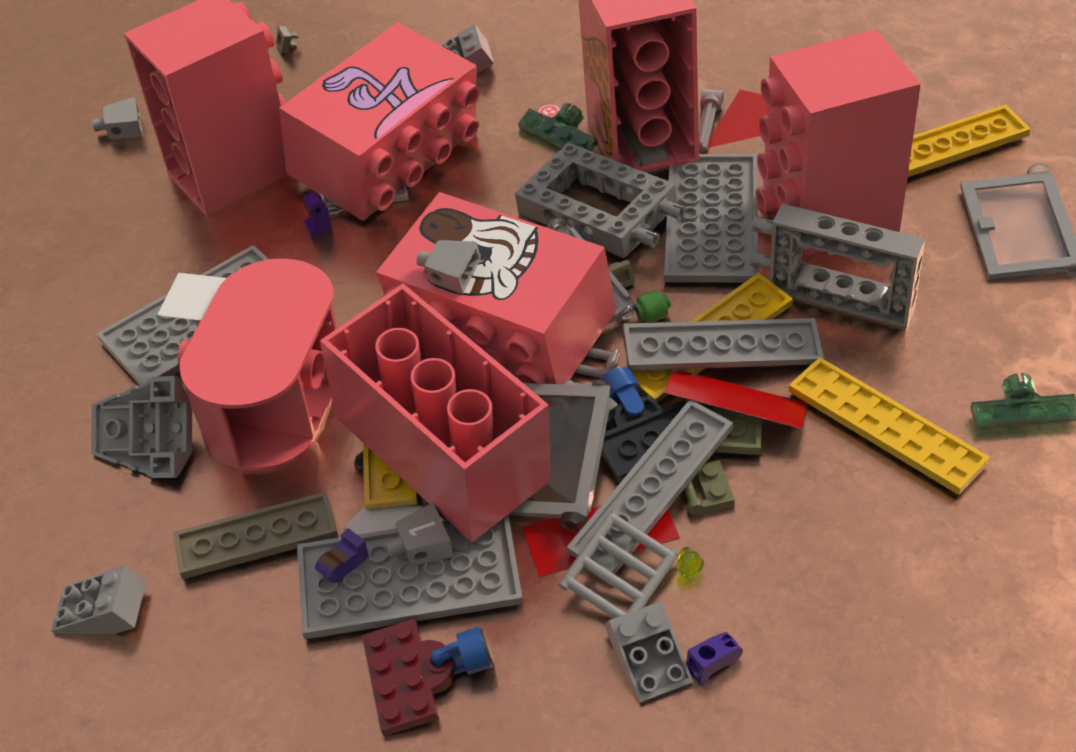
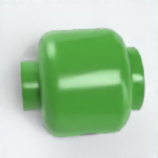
[634,290,671,323]

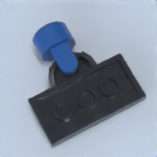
[598,367,687,482]

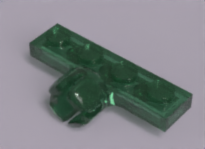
[518,103,598,151]
[970,373,1076,429]

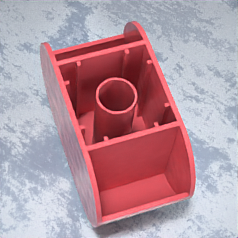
[177,259,337,471]

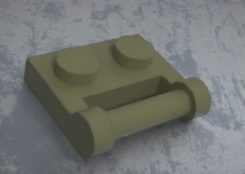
[684,460,735,515]

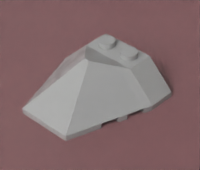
[91,376,192,478]

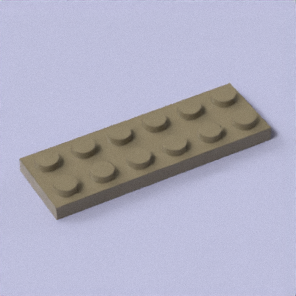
[173,491,338,579]

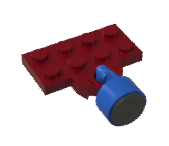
[362,618,494,736]

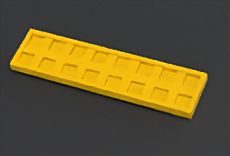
[789,357,990,495]

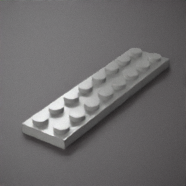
[622,318,824,370]
[567,399,733,574]

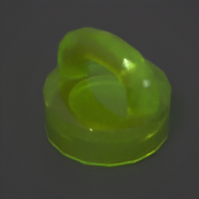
[676,547,704,578]

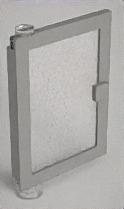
[960,163,1076,279]

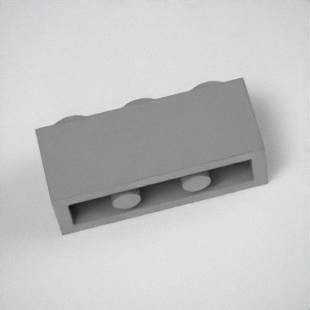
[620,122,668,174]

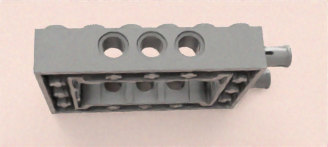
[514,142,686,259]
[750,204,926,328]

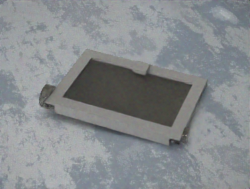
[508,380,611,531]

